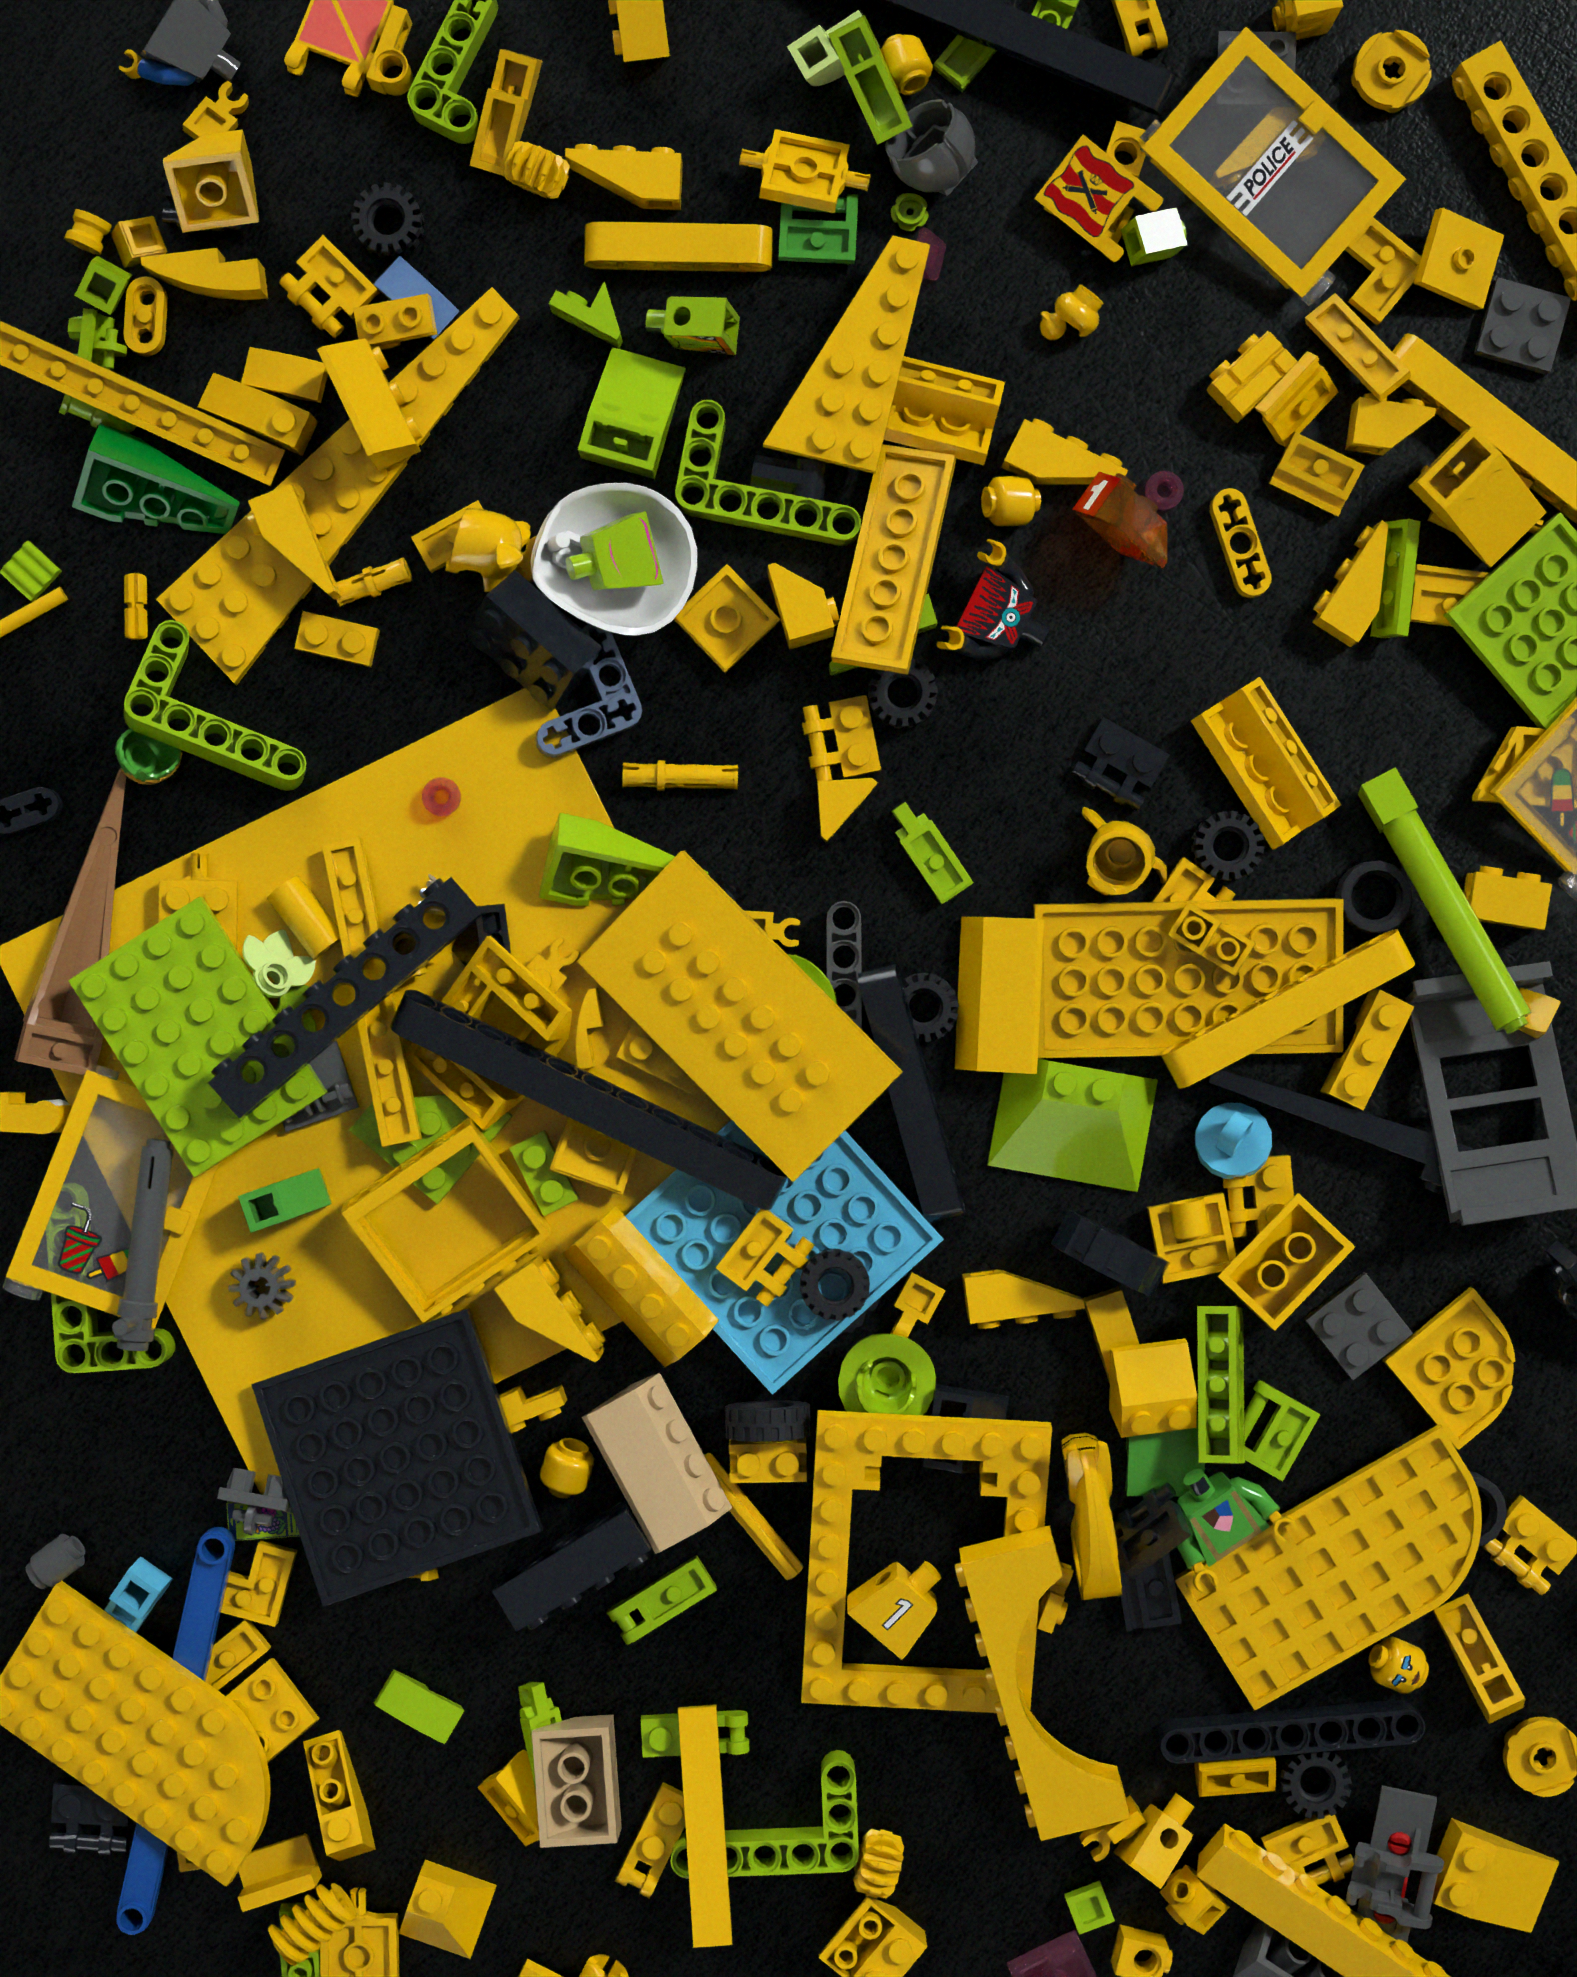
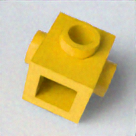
[1159,1865,1230,1935]

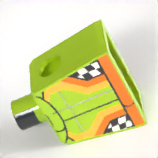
[646,296,740,355]

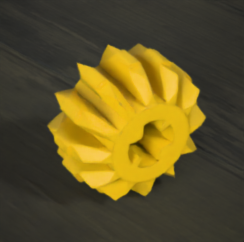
[503,141,570,199]
[853,1829,904,1899]

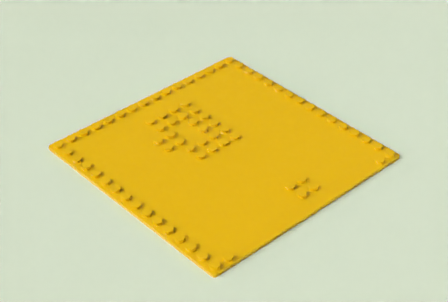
[0,688,731,1495]

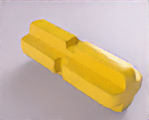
[124,573,148,640]

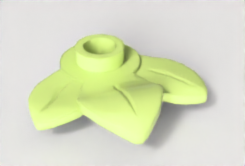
[242,930,315,998]

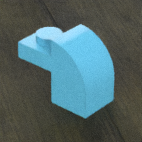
[104,1557,173,1633]

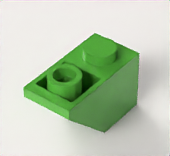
[238,1167,332,1233]

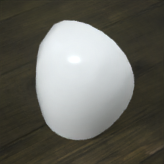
[530,483,697,636]

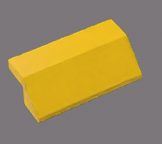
[884,356,1005,465]
[1191,677,1341,850]
[954,917,1044,1074]

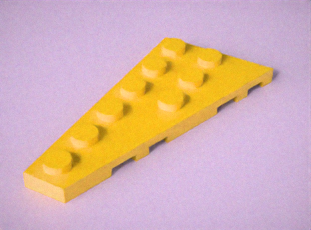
[763,235,930,474]

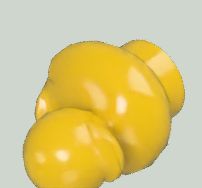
[1040,285,1104,340]

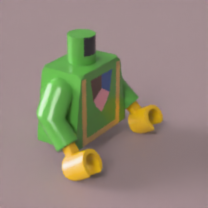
[1177,1469,1297,1593]

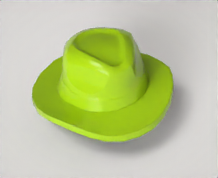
[838,1334,936,1415]

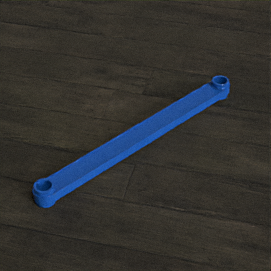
[117,1527,235,1935]

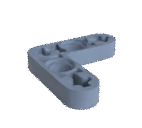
[535,624,642,758]

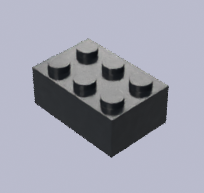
[466,570,602,712]

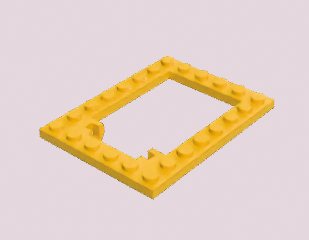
[801,1410,1052,1713]

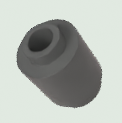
[26,1534,85,1589]

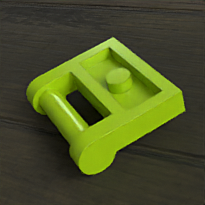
[1244,1379,1320,1481]

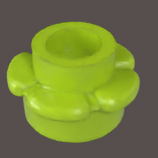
[891,193,929,231]

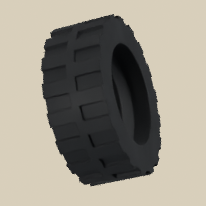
[725,1400,810,1442]

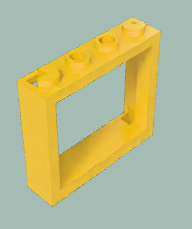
[341,1117,551,1323]

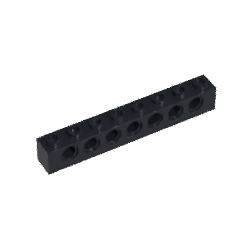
[208,877,482,1120]

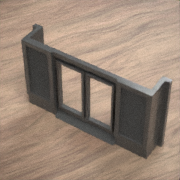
[1405,961,1577,1226]

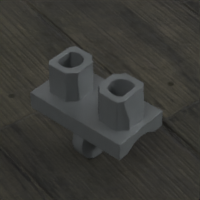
[217,1468,293,1535]

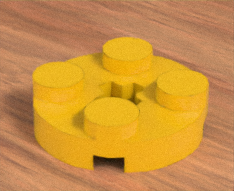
[1351,30,1432,113]
[1503,1717,1577,1797]

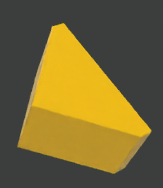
[817,778,878,842]

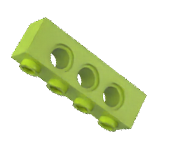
[1197,1306,1245,1464]

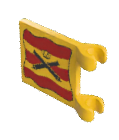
[1034,135,1163,262]

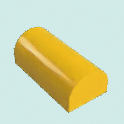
[267,876,341,960]
[1194,1756,1276,1797]

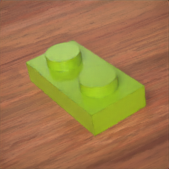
[509,1130,579,1216]

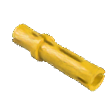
[623,760,738,791]

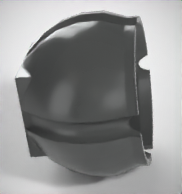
[885,99,978,196]

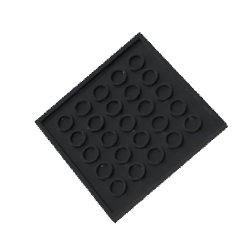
[251,1308,543,1607]

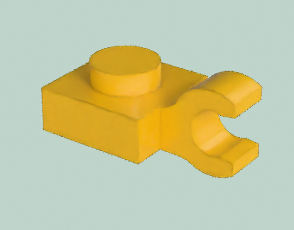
[890,1272,946,1338]
[1079,1795,1146,1862]

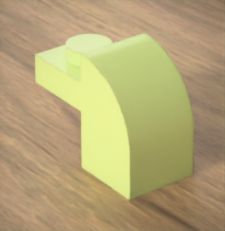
[787,10,880,86]

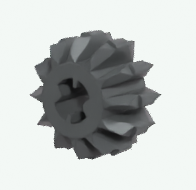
[228,1252,296,1319]

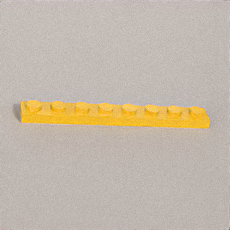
[0,321,286,486]
[322,837,422,1147]

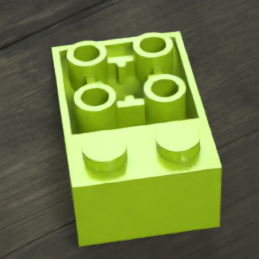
[578,347,686,479]

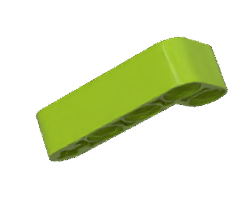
[407,0,498,144]

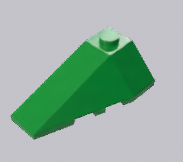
[72,423,240,534]

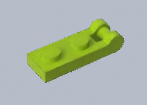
[606,1555,717,1645]
[641,1710,750,1758]

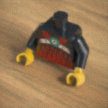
[937,539,1050,661]

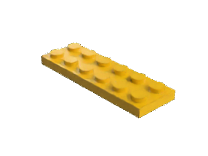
[831,444,956,675]

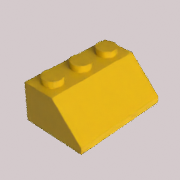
[317,338,422,471]
[1218,1193,1355,1331]

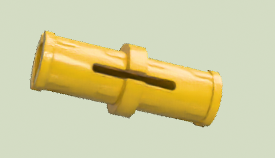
[336,557,412,606]

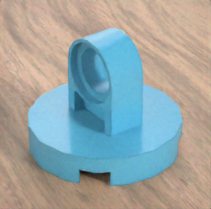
[1195,1103,1272,1179]

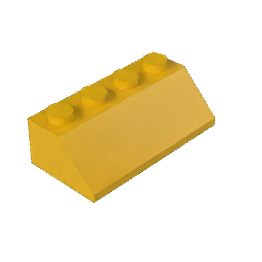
[562,1206,719,1367]

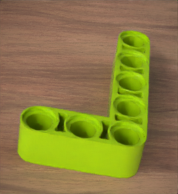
[675,400,861,546]
[124,620,307,791]
[46,1182,176,1373]
[670,1750,859,1879]

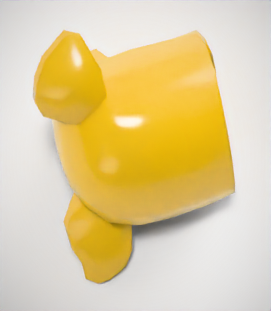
[445,508,531,592]
[1082,807,1167,896]

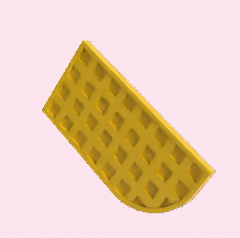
[1174,1424,1482,1710]
[0,1581,271,1887]

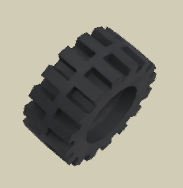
[800,1249,870,1321]

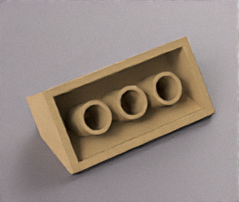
[582,1373,732,1554]

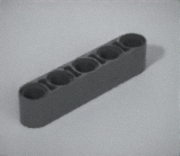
[826,901,862,1030]

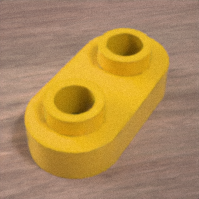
[123,276,168,357]

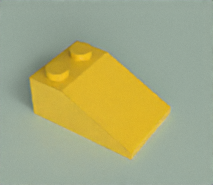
[1432,1818,1559,1933]

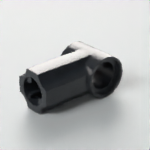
[750,455,830,501]

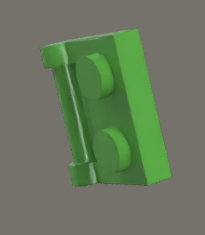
[779,194,858,264]

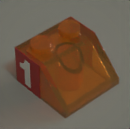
[1072,472,1168,569]

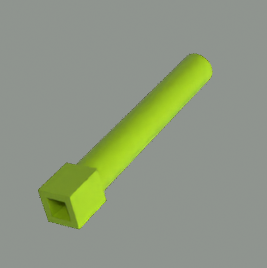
[1358,767,1532,1034]

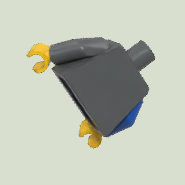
[119,0,241,86]

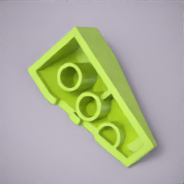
[539,813,708,906]

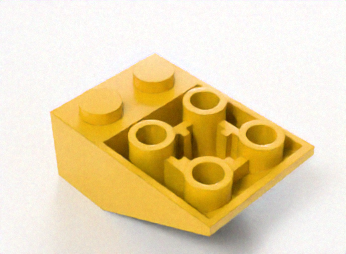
[1409,426,1547,568]
[494,1254,606,1362]

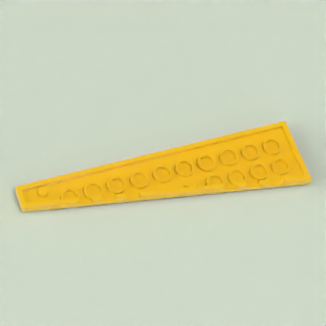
[156,287,520,685]

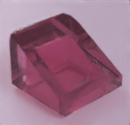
[917,227,946,281]

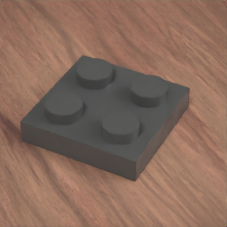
[1473,277,1571,375]
[1303,1272,1413,1380]

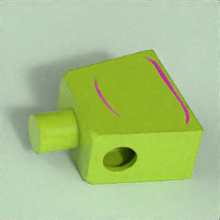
[566,511,664,590]

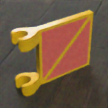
[284,0,394,97]

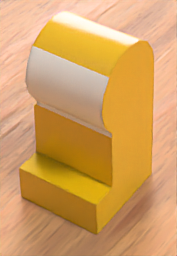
[0,1092,72,1134]

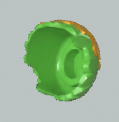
[115,729,182,785]

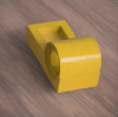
[364,5,413,96]
[353,293,438,350]

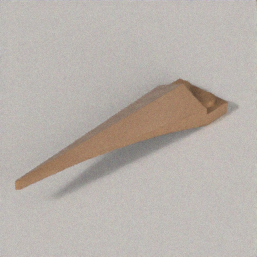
[15,769,126,1075]

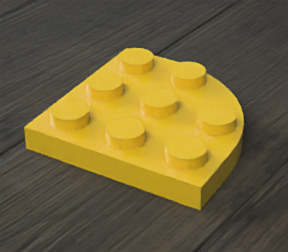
[1382,1287,1516,1450]

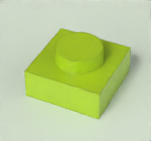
[1064,1881,1115,1935]

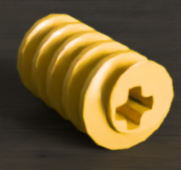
[268,1883,357,1966]

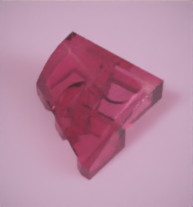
[1006,1929,1096,1977]

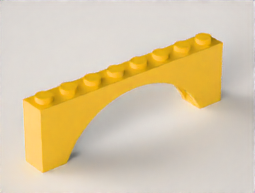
[955,1525,1131,1841]

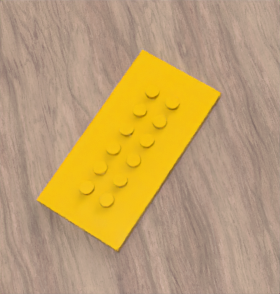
[577,851,903,1182]

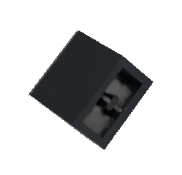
[921,1384,1009,1473]

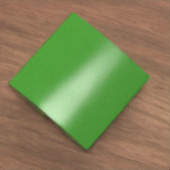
[1125,1415,1205,1497]

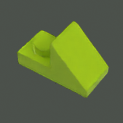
[549,282,623,348]

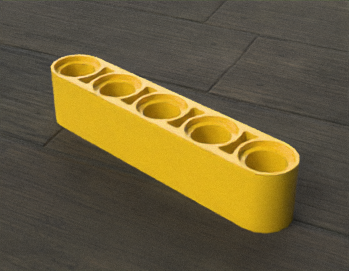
[584,222,772,272]

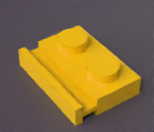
[1255,351,1338,447]
[1269,431,1365,516]
[1410,564,1489,627]

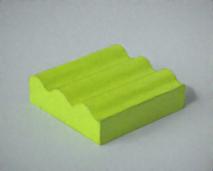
[0,541,62,602]

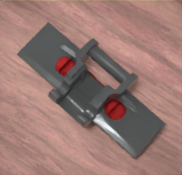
[1346,1785,1444,1943]

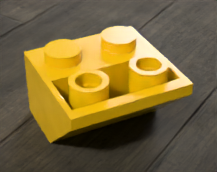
[819,1896,927,1977]

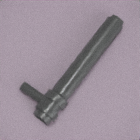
[112,1139,174,1351]

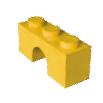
[1320,990,1414,1111]

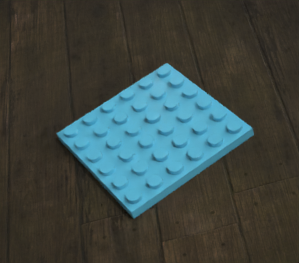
[625,1119,944,1395]

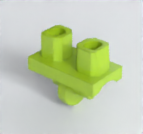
[67,309,127,370]

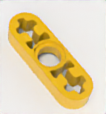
[1210,488,1271,598]

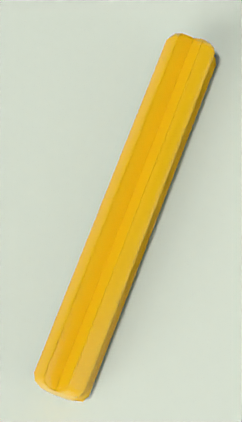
[704,1453,803,1580]

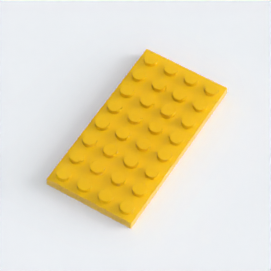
[1034,898,1344,1058]

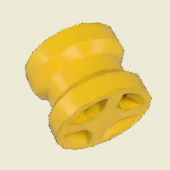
[64,209,112,255]

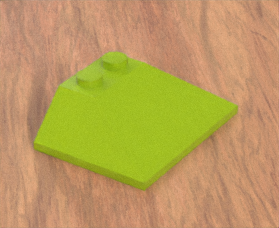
[987,1058,1158,1192]

